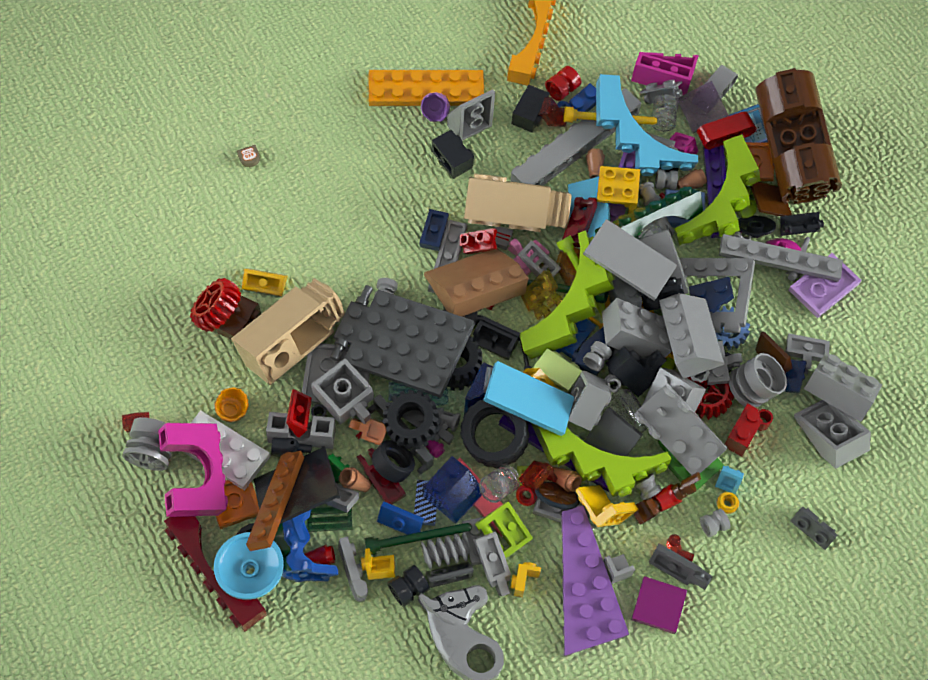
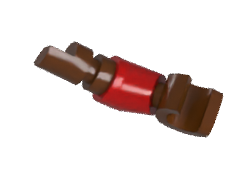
[634,472,701,525]

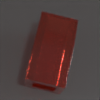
[122,412,149,433]

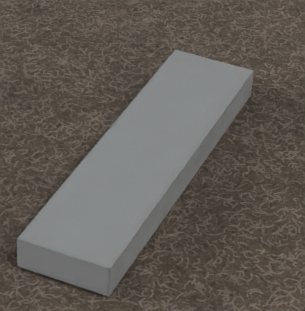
[428,220,468,293]

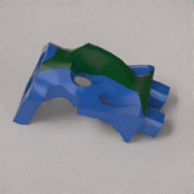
[273,510,338,582]

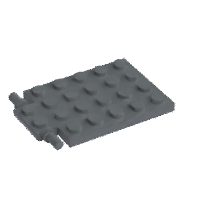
[330,285,475,398]

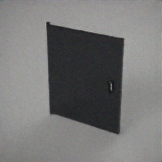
[253,446,340,524]

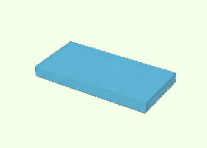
[568,177,610,237]
[484,361,574,436]

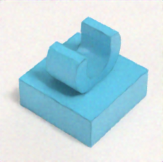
[715,465,744,495]

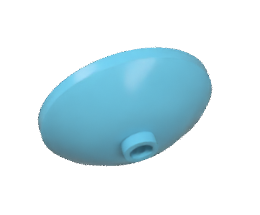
[214,532,284,600]

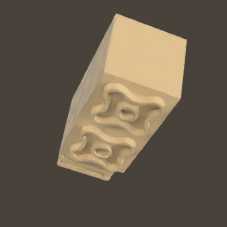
[464,173,572,232]
[231,278,345,385]

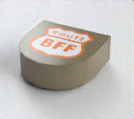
[237,145,260,167]

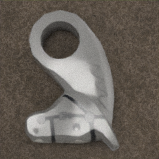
[418,585,504,680]

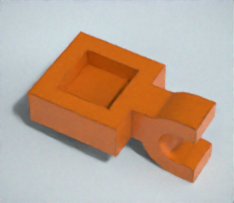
[349,418,387,445]

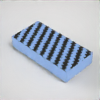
[414,480,439,526]

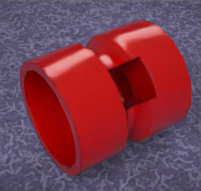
[545,66,581,101]

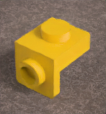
[361,548,395,580]
[510,562,541,598]

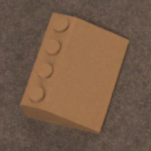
[424,248,528,317]

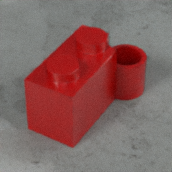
[724,403,773,457]

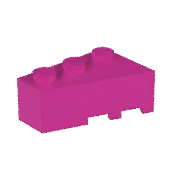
[631,52,699,97]

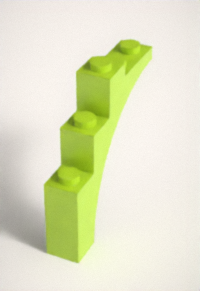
[675,134,760,246]
[520,230,615,359]
[531,423,672,497]

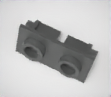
[790,506,838,550]

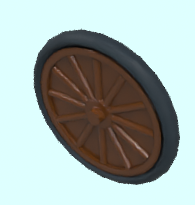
[535,482,580,509]

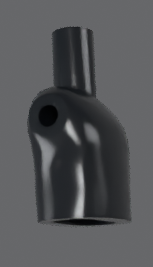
[271,438,312,457]

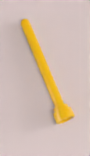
[564,106,657,125]

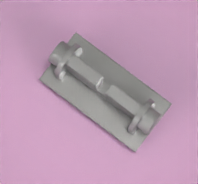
[640,80,682,104]

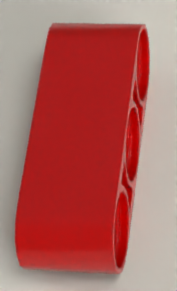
[697,111,757,150]

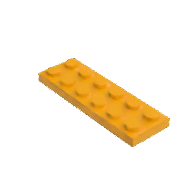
[369,70,484,106]

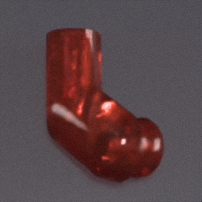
[666,534,694,562]

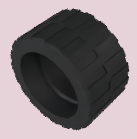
[460,400,529,468]

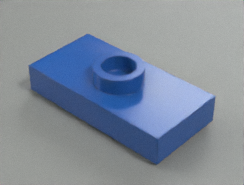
[377,502,425,534]

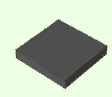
[584,407,643,456]

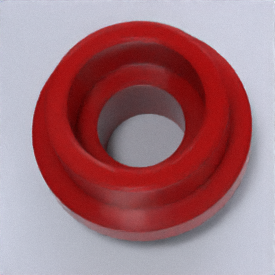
[516,484,538,506]

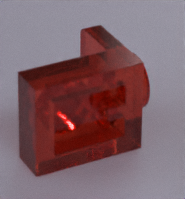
[540,97,567,127]
[518,460,558,490]

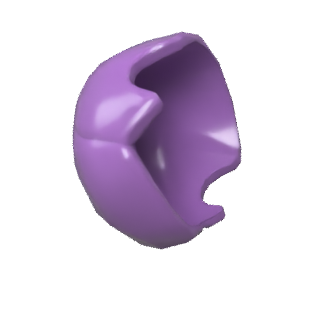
[421,92,450,122]

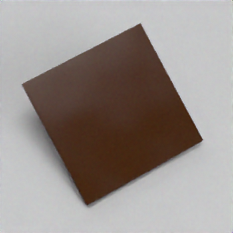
[750,182,792,216]

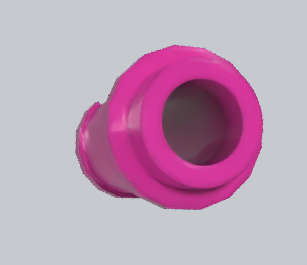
[426,440,445,458]

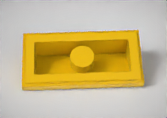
[241,268,287,296]

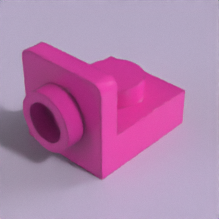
[669,132,698,155]

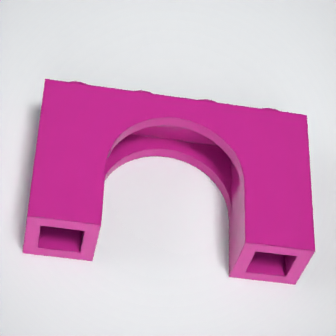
[158,423,228,517]

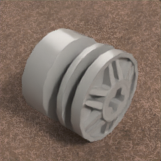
[729,353,787,408]
[122,418,172,471]

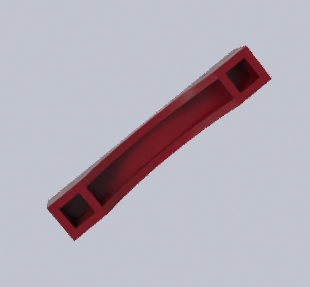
[164,516,267,632]

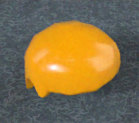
[215,387,249,423]

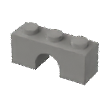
[266,412,336,449]

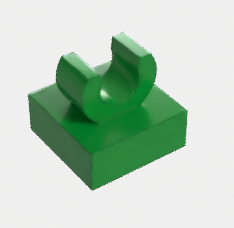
[328,454,350,484]

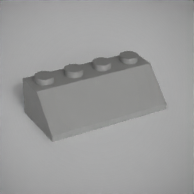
[659,293,725,379]

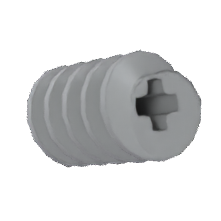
[421,532,470,569]

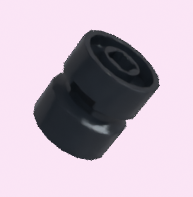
[387,565,430,607]

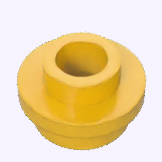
[717,492,739,514]

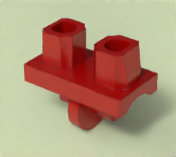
[460,228,497,254]

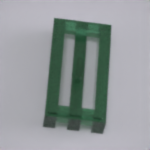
[307,507,353,532]

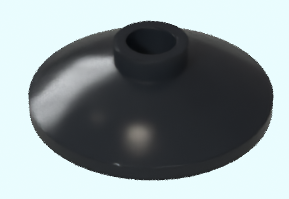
[738,215,776,238]

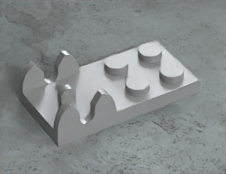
[634,383,728,475]

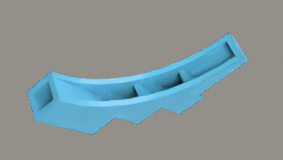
[596,74,698,176]

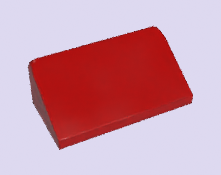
[286,389,312,438]

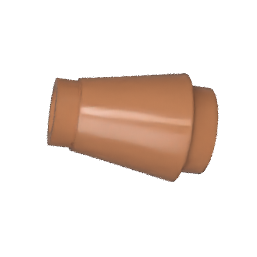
[586,149,605,179]
[677,169,707,190]
[339,467,371,492]
[548,467,582,492]

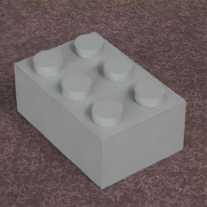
[602,298,672,358]
[804,352,882,422]

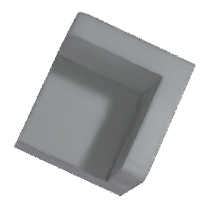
[603,554,635,584]

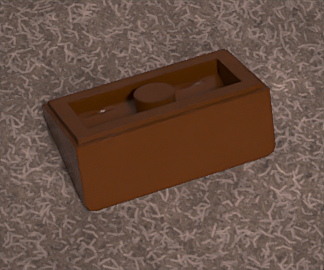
[755,332,793,374]

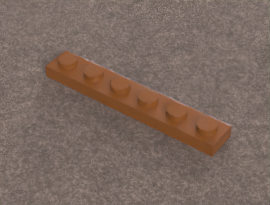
[246,451,304,551]

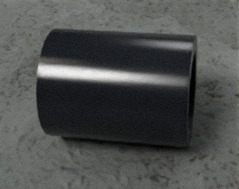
[311,404,327,419]

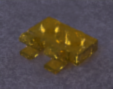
[521,270,563,320]

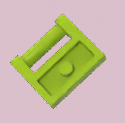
[475,501,533,559]

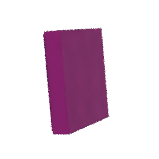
[631,576,687,634]

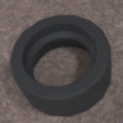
[371,440,415,483]

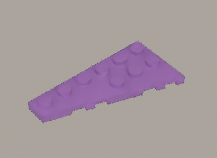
[561,505,629,656]

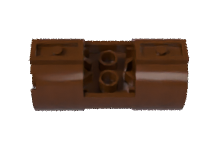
[755,68,842,204]

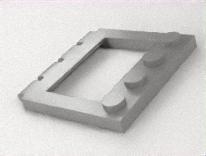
[679,258,755,333]

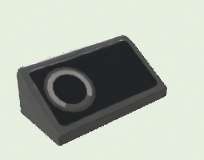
[426,562,474,588]

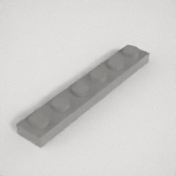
[719,234,843,282]

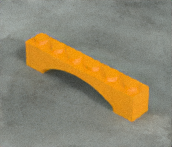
[507,0,556,86]

